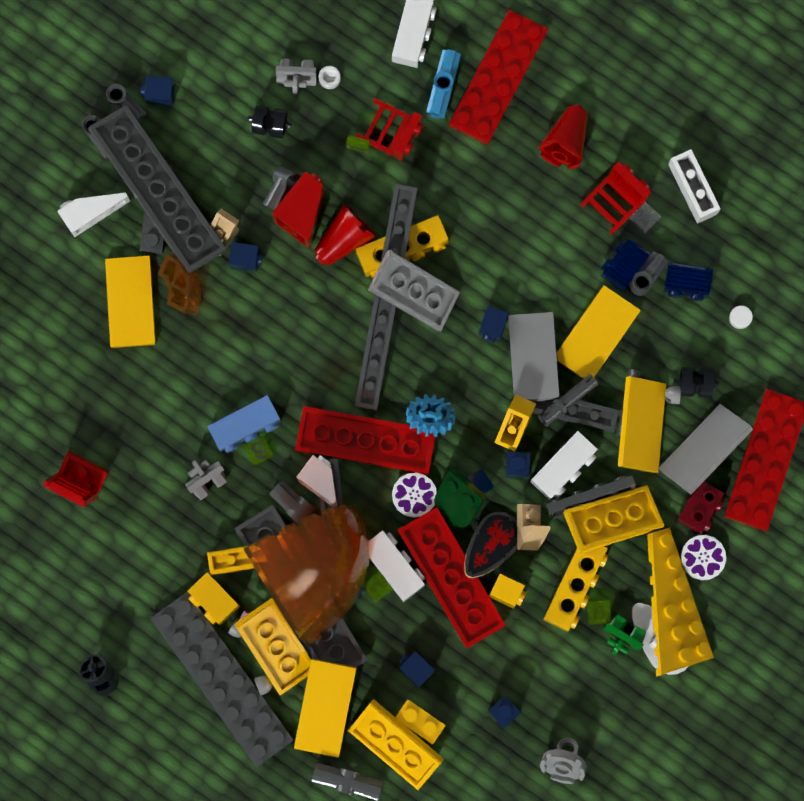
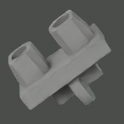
[276,58,317,94]
[185,460,227,500]

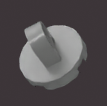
[540,738,587,784]

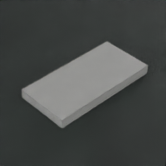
[368,250,460,332]
[508,312,559,402]
[659,404,753,494]

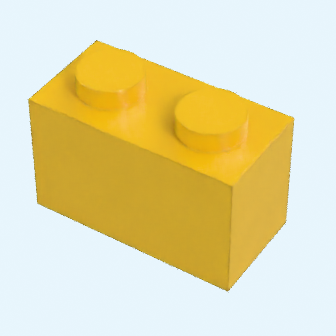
[495,395,536,452]
[187,572,240,625]
[489,574,527,609]
[396,699,446,745]

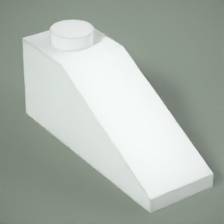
[57,193,130,237]

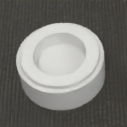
[318,66,341,89]
[729,306,752,329]

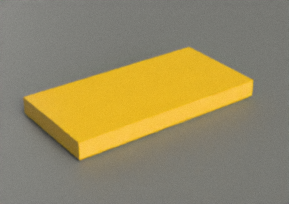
[105,256,156,348]
[556,285,641,379]
[618,376,666,473]
[563,485,664,554]
[234,598,311,696]
[294,658,357,758]
[348,699,444,790]

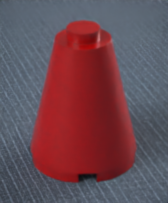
[539,105,588,169]
[315,204,376,265]

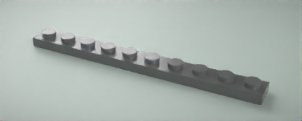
[354,184,418,410]

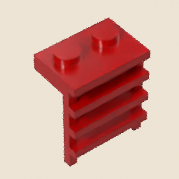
[355,98,424,161]
[580,162,651,235]
[43,451,110,507]

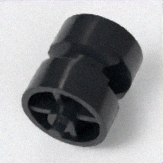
[247,105,292,139]
[674,367,720,398]
[79,655,119,696]

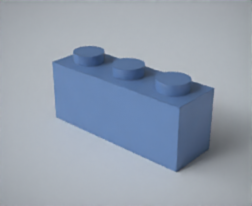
[207,395,281,454]

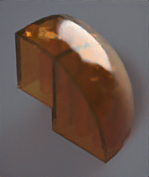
[244,504,369,644]

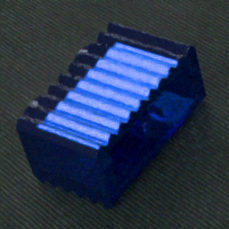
[601,238,651,292]
[663,263,713,301]

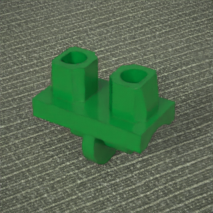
[603,615,646,655]

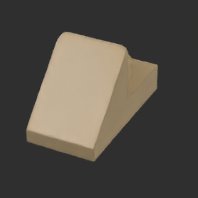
[211,208,239,256]
[517,504,551,551]

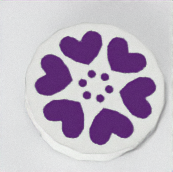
[392,472,437,518]
[681,535,726,580]

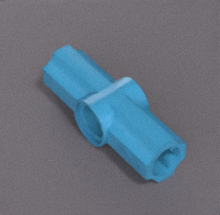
[426,49,461,119]

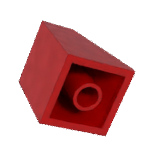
[272,171,325,249]

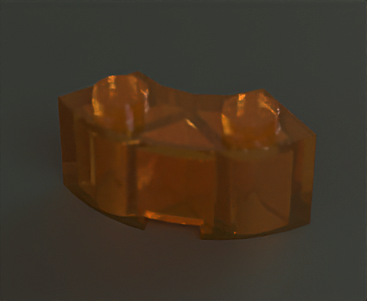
[158,254,201,315]

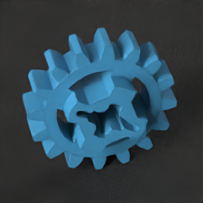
[406,394,455,437]

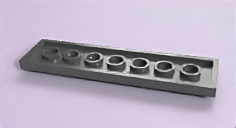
[89,105,226,274]
[234,505,368,667]
[150,592,294,768]

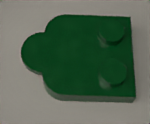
[434,468,487,528]

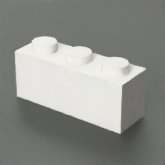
[392,0,437,68]
[668,149,721,224]
[530,431,598,500]
[361,531,426,602]

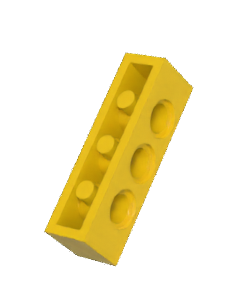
[355,215,449,278]
[543,546,609,632]

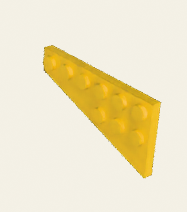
[647,528,714,677]

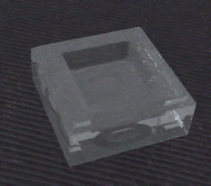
[629,202,661,234]

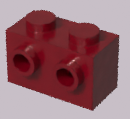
[676,482,725,535]

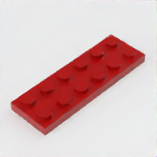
[449,9,548,145]
[723,389,804,531]
[295,406,435,475]
[398,507,506,649]

